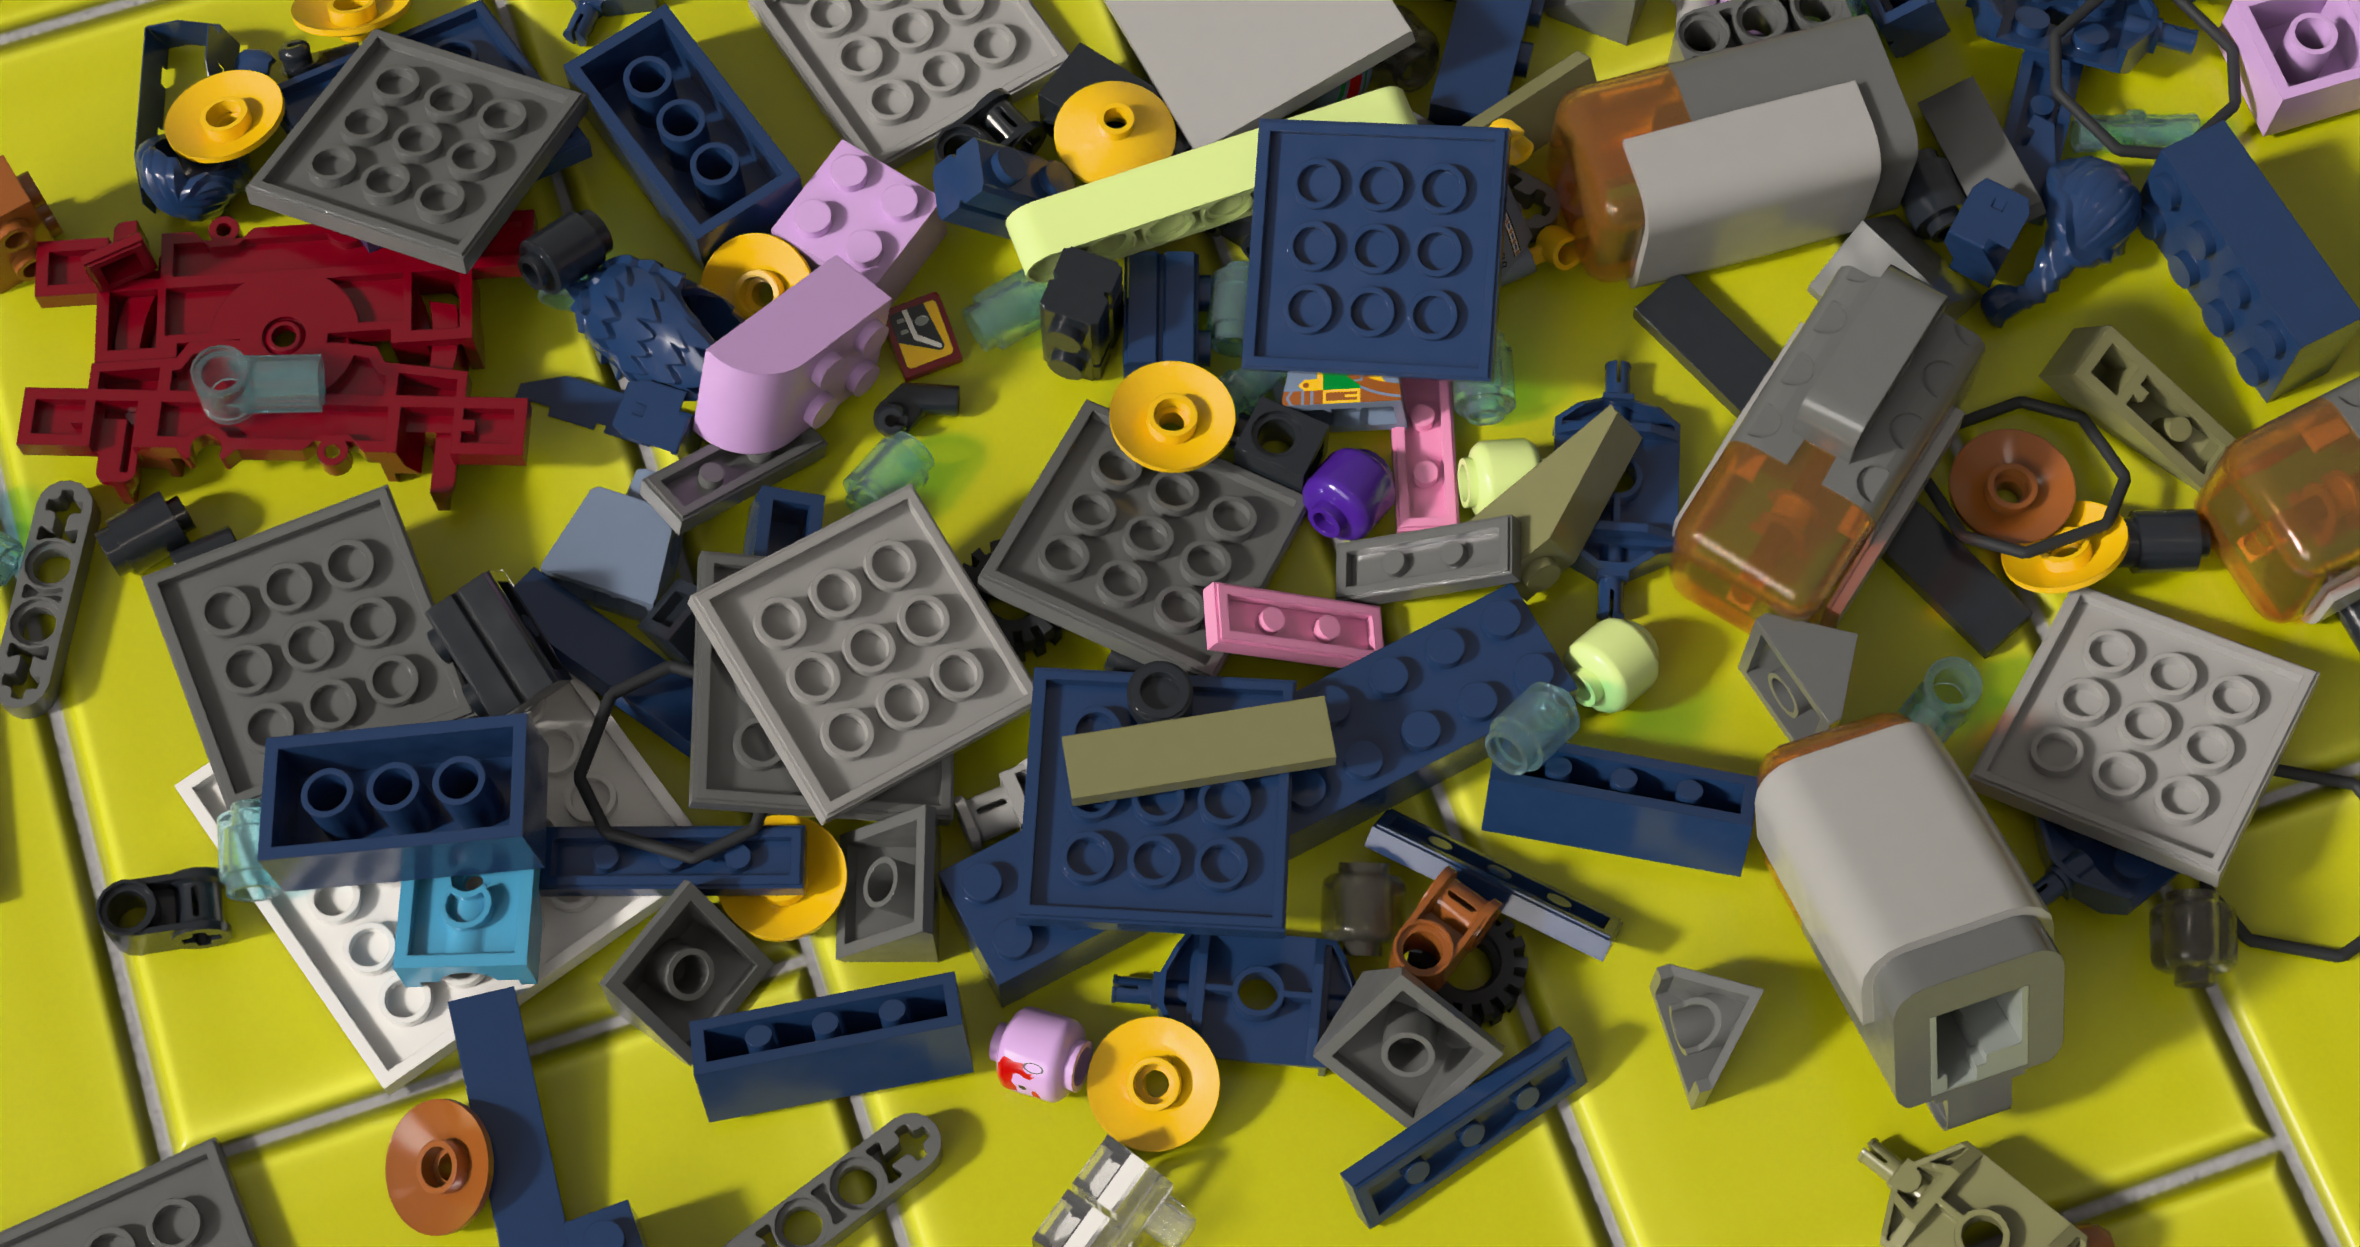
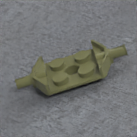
[1857,1137,2089,1247]

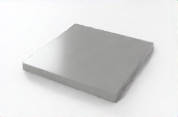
[748,0,1070,170]
[1103,0,1416,149]
[687,483,1033,826]
[1969,587,2320,888]

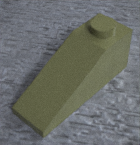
[2039,325,2239,493]
[1468,405,1642,602]

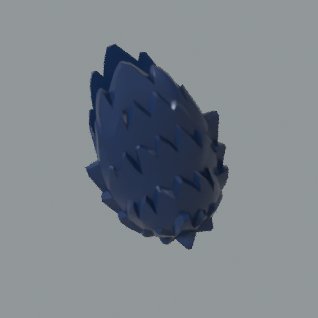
[566,255,745,401]

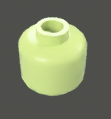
[1458,438,1545,516]
[1564,617,1659,714]

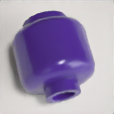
[1302,448,1396,541]

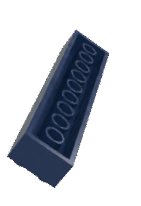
[938,583,1578,1008]

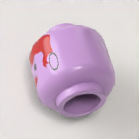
[989,1006,1094,1103]

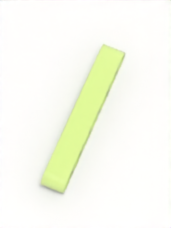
[1005,86,1418,283]

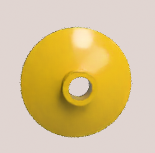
[291,0,412,43]
[164,70,285,163]
[1054,81,1176,184]
[700,233,812,320]
[1109,361,1236,473]
[2001,501,2130,594]
[718,814,848,942]
[1087,1016,1221,1152]

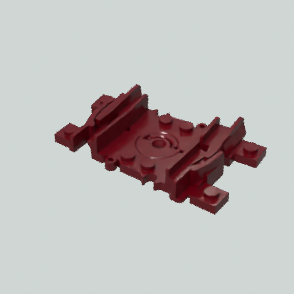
[16,209,538,511]

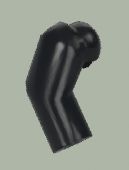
[278,39,360,79]
[873,382,960,438]

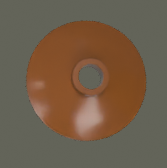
[1948,429,2076,546]
[385,1099,494,1236]

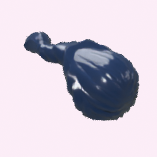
[135,49,277,222]
[1980,155,2142,328]

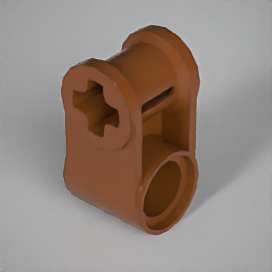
[1388,865,1504,993]

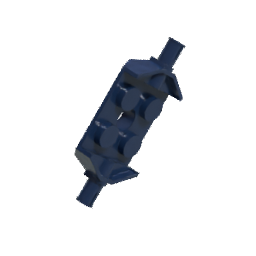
[1965,0,2199,74]
[1552,360,1680,621]
[2033,816,2180,915]
[1111,934,1356,1077]

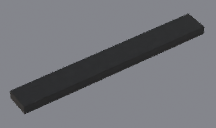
[1633,274,2033,659]

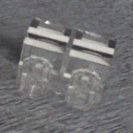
[1032,1134,1196,1247]

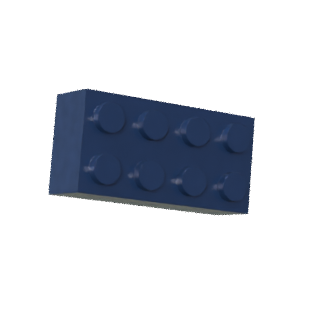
[563,3,803,271]
[2138,120,2360,403]
[257,713,549,892]

